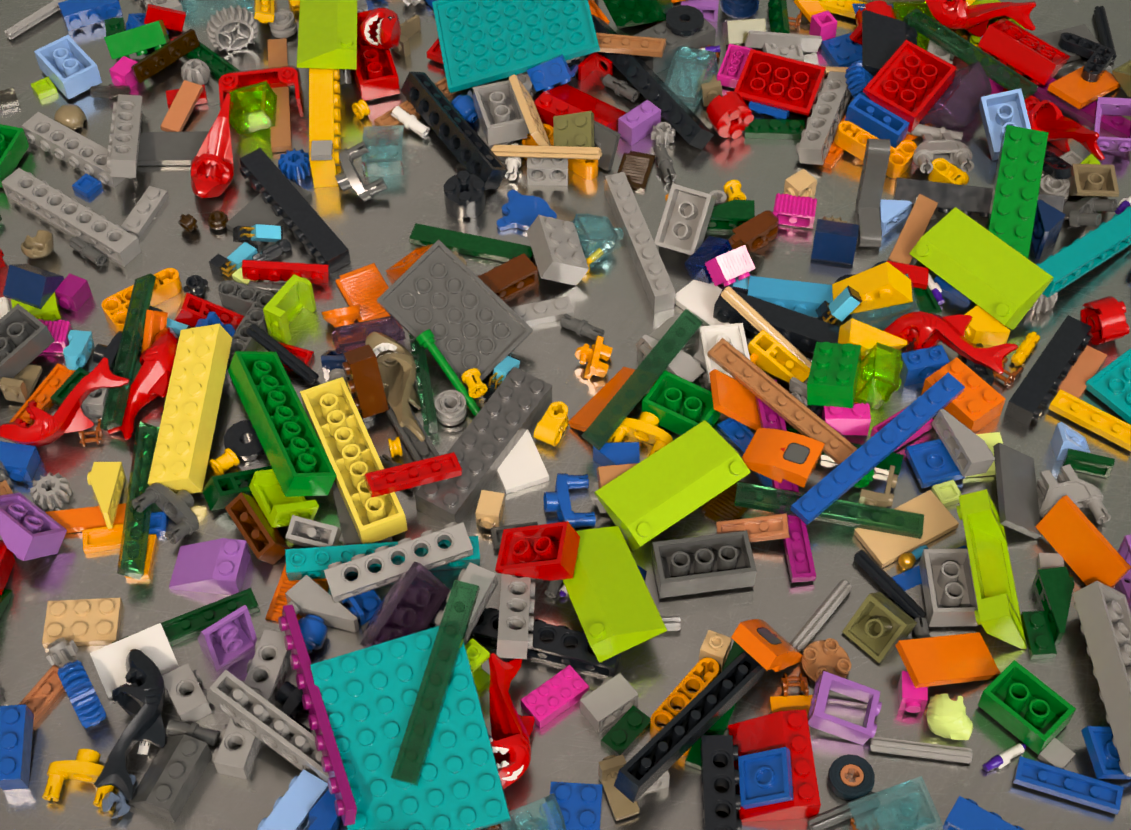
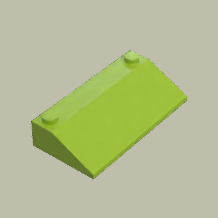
[297,0,357,70]
[909,207,1054,330]
[594,420,751,551]
[956,489,1027,650]
[563,526,667,663]

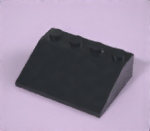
[862,10,918,76]

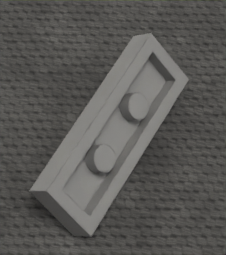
[121,186,169,239]
[510,296,574,326]

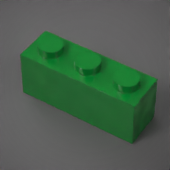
[104,20,170,60]

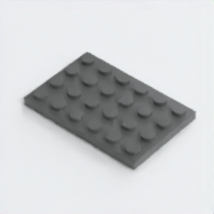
[377,239,533,390]

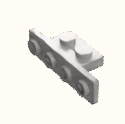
[744,30,822,62]

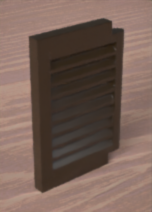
[617,151,656,192]
[701,480,761,525]

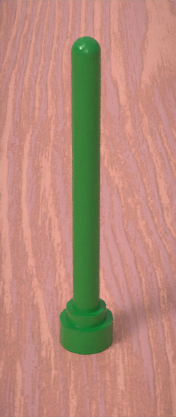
[416,329,481,416]

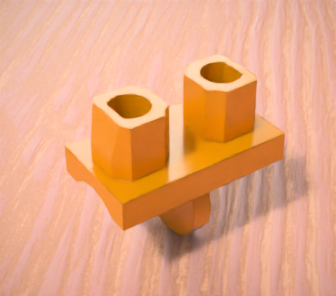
[575,336,613,380]

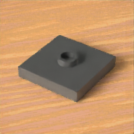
[594,120,621,171]

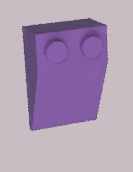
[0,492,67,561]
[169,538,250,595]
[197,605,257,671]

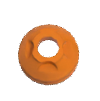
[321,305,361,327]

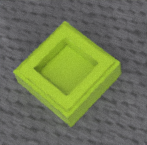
[30,77,58,100]

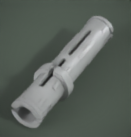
[907,124,963,142]

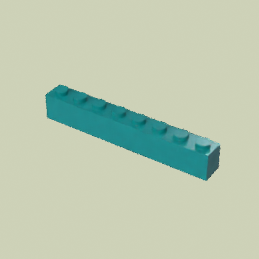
[1036,206,1131,298]

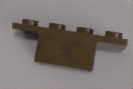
[131,29,200,83]

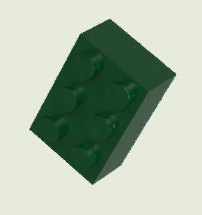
[603,0,674,28]

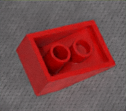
[495,521,580,581]

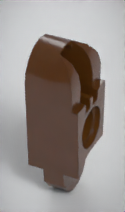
[725,210,779,254]

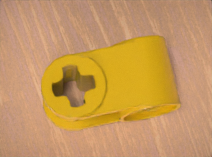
[928,158,969,185]
[534,401,569,446]

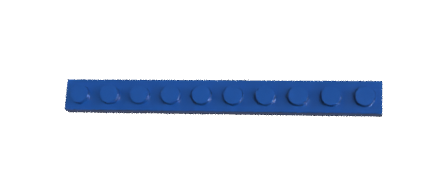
[790,372,965,525]

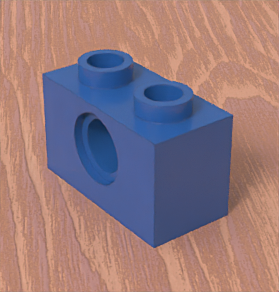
[896,345,950,387]

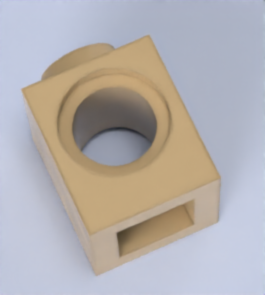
[783,169,817,197]
[476,490,505,529]
[699,630,732,672]

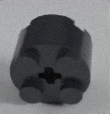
[443,170,486,220]

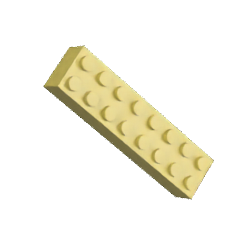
[147,324,232,493]
[300,377,408,544]

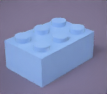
[34,35,102,100]
[979,88,1031,161]

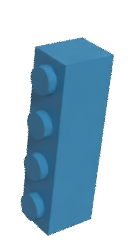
[748,276,833,317]

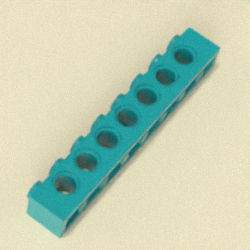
[285,536,480,581]

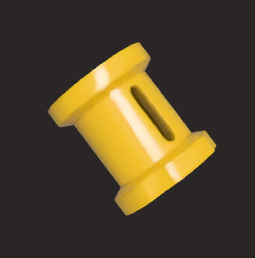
[723,180,746,201]
[461,368,488,398]
[209,448,240,475]

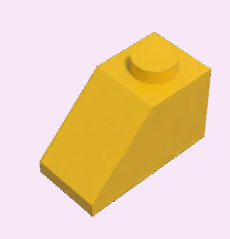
[964,305,1011,346]

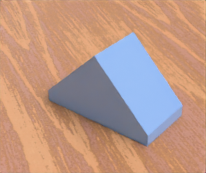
[879,199,912,237]
[1050,422,1091,461]

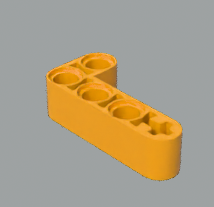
[834,121,917,179]
[522,124,598,180]
[102,268,182,336]
[650,657,719,757]

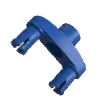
[543,473,596,529]

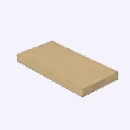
[508,74,551,146]
[854,490,959,568]

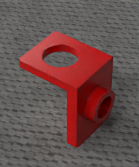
[578,52,613,81]

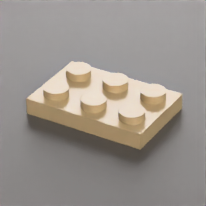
[42,598,123,648]

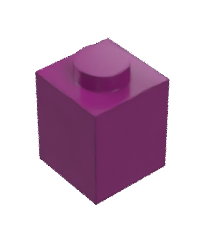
[55,273,92,311]

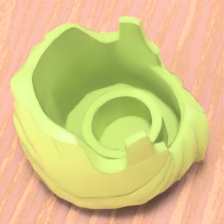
[927,693,973,740]

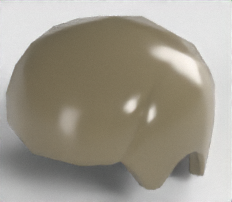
[54,104,87,131]
[21,230,54,260]

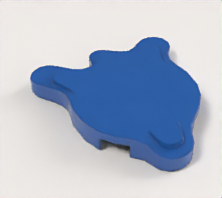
[497,190,557,231]

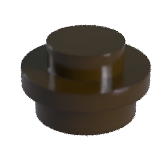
[207,211,229,230]
[178,214,198,233]

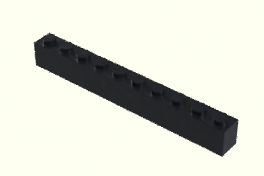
[592,15,714,150]

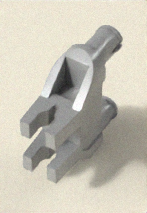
[913,133,974,173]
[1037,464,1111,524]

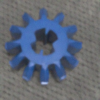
[278,148,311,182]

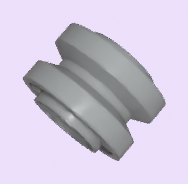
[269,10,297,38]
[1039,174,1070,203]
[435,390,467,426]

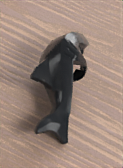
[94,649,165,801]

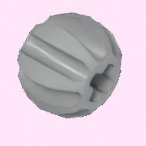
[181,58,210,85]

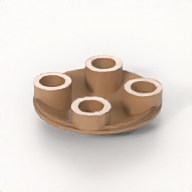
[801,638,851,682]

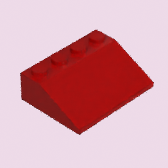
[978,18,1070,86]
[863,40,957,133]
[734,49,826,116]
[534,84,627,132]
[728,710,821,822]

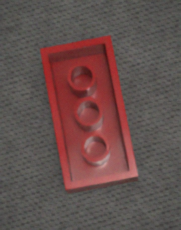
[352,36,400,101]

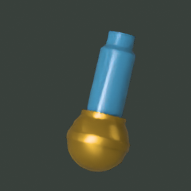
[898,545,928,569]

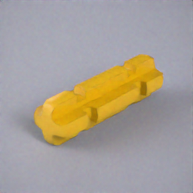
[1011,331,1040,367]

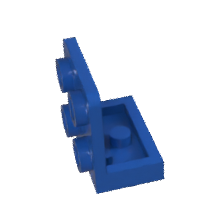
[526,54,578,92]

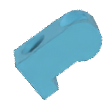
[63,330,95,370]

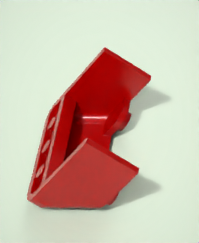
[219,65,304,117]

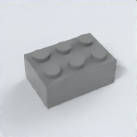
[473,80,527,146]
[654,183,716,258]
[527,215,589,286]
[919,548,978,627]

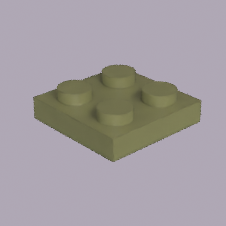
[553,111,594,147]

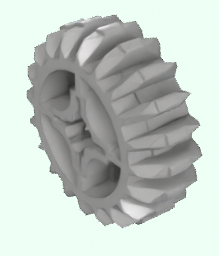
[206,5,258,52]

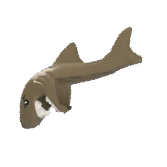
[365,332,425,442]

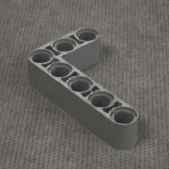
[855,139,891,248]
[218,280,274,384]

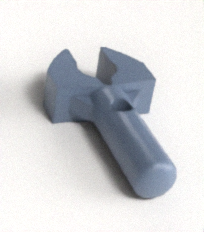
[102,774,136,819]

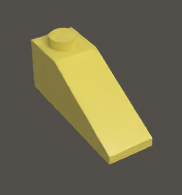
[87,462,126,529]

